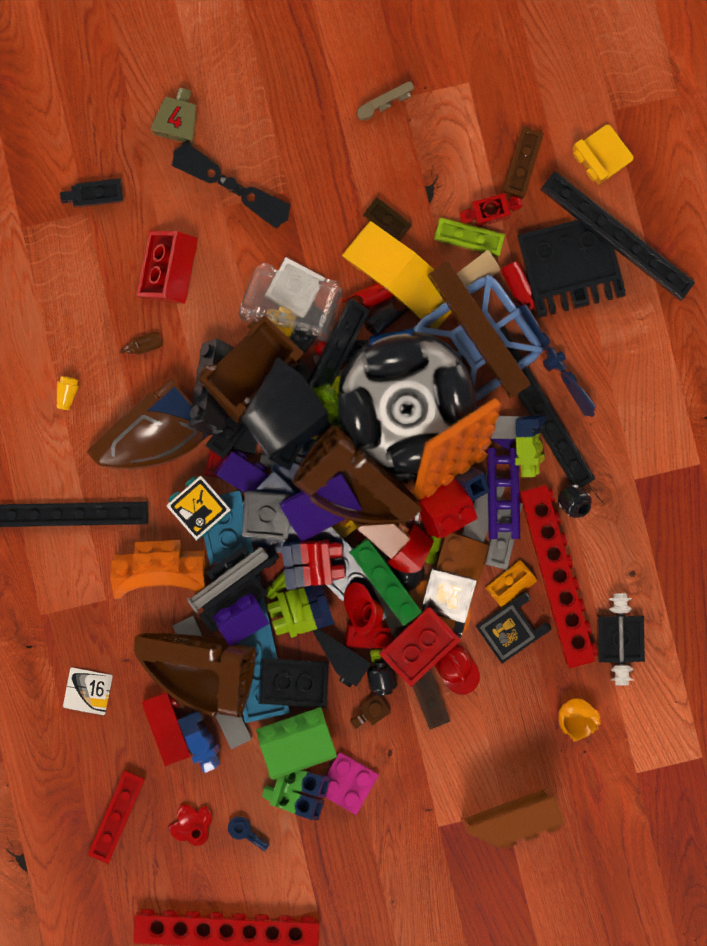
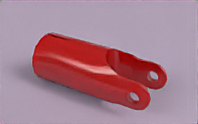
[500,261,534,312]
[340,283,393,309]

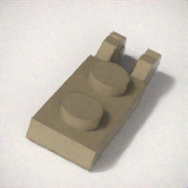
[356,81,415,121]

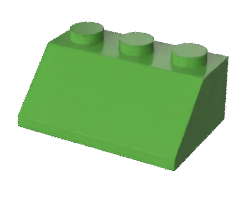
[256,707,337,780]

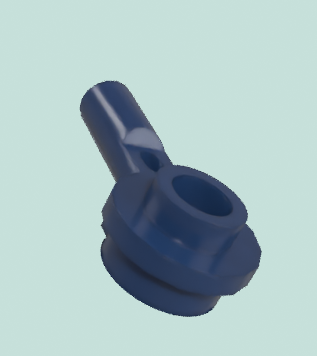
[228,817,270,852]

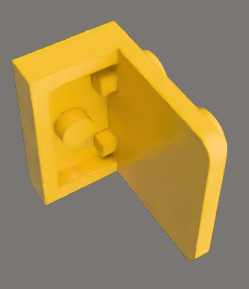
[572,125,633,186]

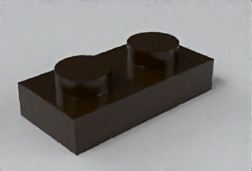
[363,197,412,241]

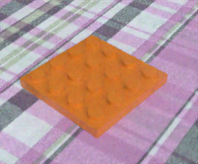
[413,398,501,501]

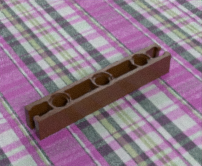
[427,261,531,398]

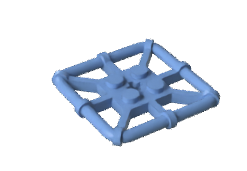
[414,275,543,401]

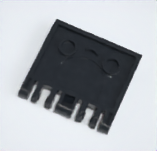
[517,220,626,318]

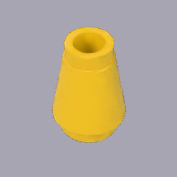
[56,376,79,410]

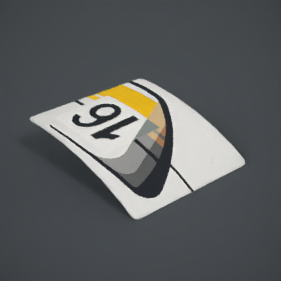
[63,667,113,715]

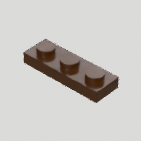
[503,127,544,198]

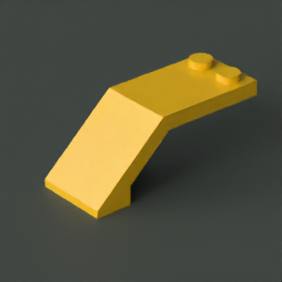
[342,221,451,329]

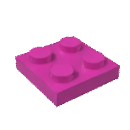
[326,752,379,815]

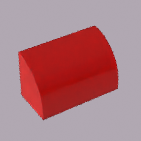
[387,524,434,573]

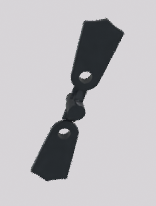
[171,142,291,229]

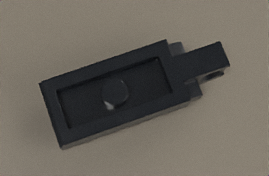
[60,179,124,207]

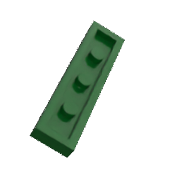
[349,538,422,626]

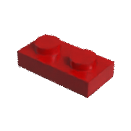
[345,623,394,648]

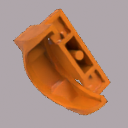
[110,540,207,599]

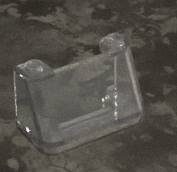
[238,263,343,342]

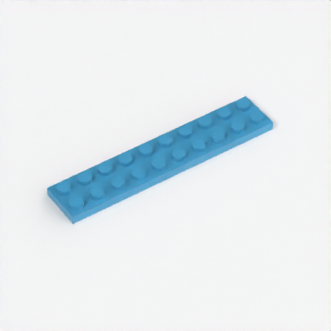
[204,491,290,723]

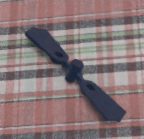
[516,304,596,417]

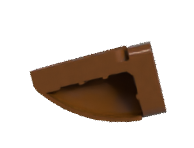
[134,633,256,718]

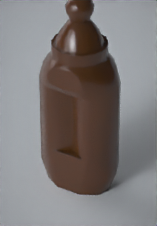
[120,332,162,355]

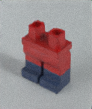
[282,539,346,590]

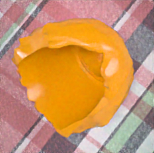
[558,699,601,742]

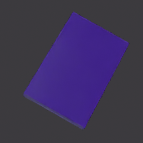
[279,471,362,542]

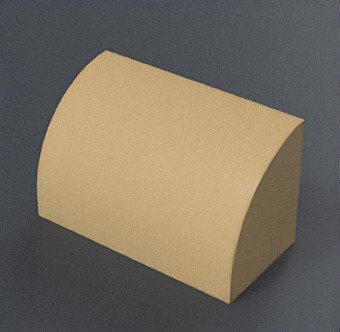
[457,250,500,287]

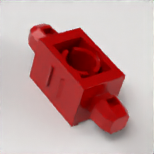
[459,193,523,227]

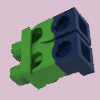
[262,769,331,820]

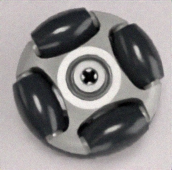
[337,331,477,473]

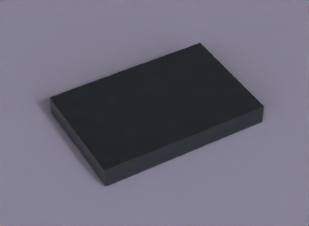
[258,658,329,708]

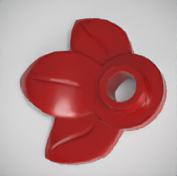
[168,804,212,846]

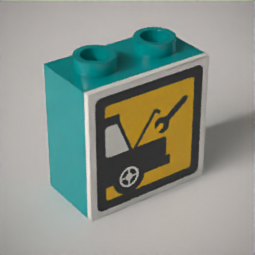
[166,476,232,541]

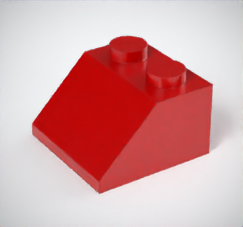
[413,478,478,539]

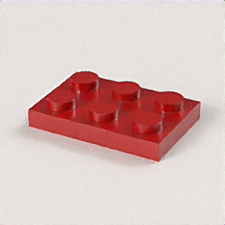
[379,606,461,687]

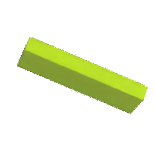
[434,217,505,257]

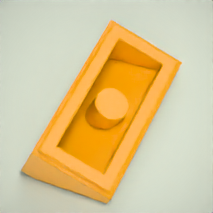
[485,560,537,608]

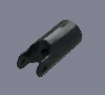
[364,296,410,336]

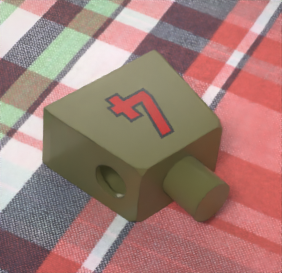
[151,88,197,145]

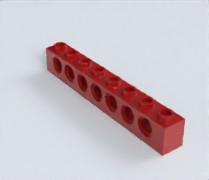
[519,485,598,669]
[133,909,319,946]

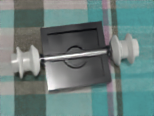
[597,594,645,685]

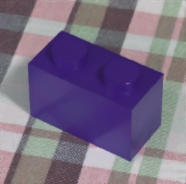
[214,450,269,494]
[212,593,270,646]

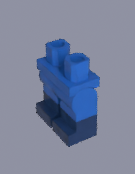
[178,710,221,773]

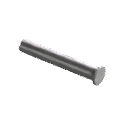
[186,547,268,613]

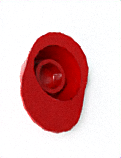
[344,583,384,635]
[435,644,480,695]

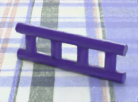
[487,448,520,539]

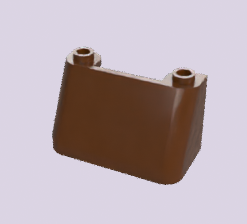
[199,315,304,424]

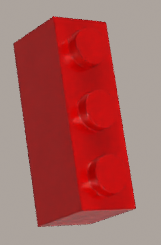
[141,692,192,766]

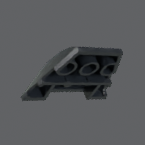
[241,357,330,455]

